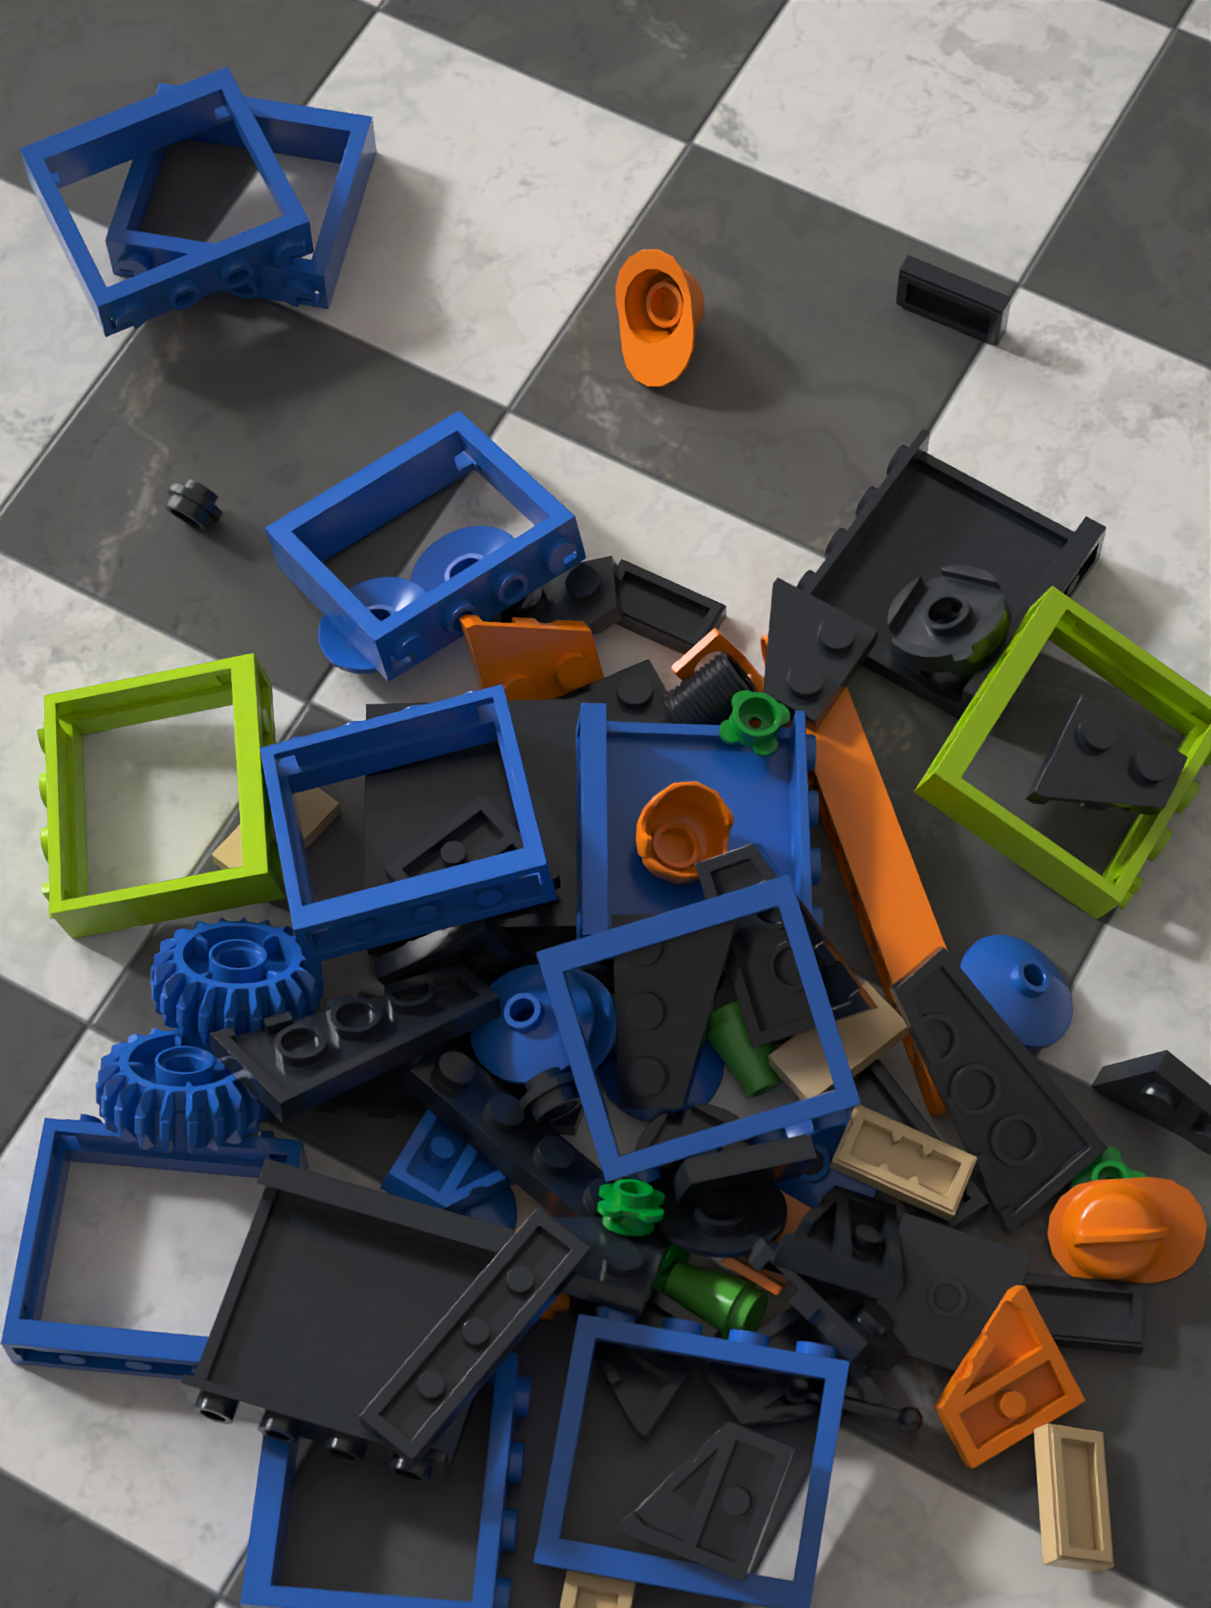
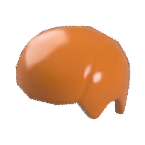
[635,781,734,885]

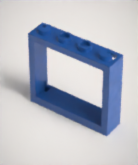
[19,66,314,337]
[105,83,377,309]
[265,410,586,682]
[260,684,557,965]
[536,874,861,1183]
[1,1114,309,1380]
[534,1306,849,1608]
[240,1353,532,1608]

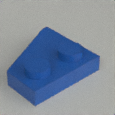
[380,1109,515,1213]

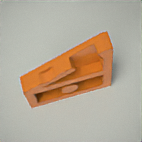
[459,615,604,701]
[933,1285,1086,1469]

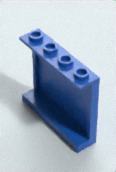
[576,703,823,960]

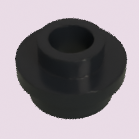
[165,479,223,531]
[519,1067,582,1125]

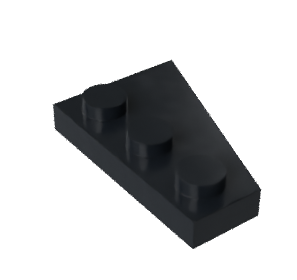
[695,843,878,1048]
[612,913,741,1109]

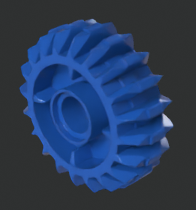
[150,916,324,1045]
[96,1028,268,1154]

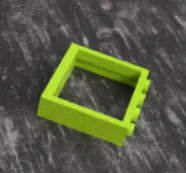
[914,586,1211,920]
[37,653,286,939]

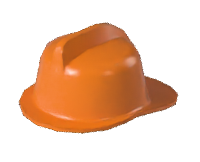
[615,249,705,387]
[1047,1177,1207,1283]

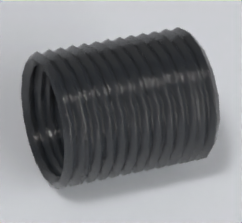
[662,651,758,725]

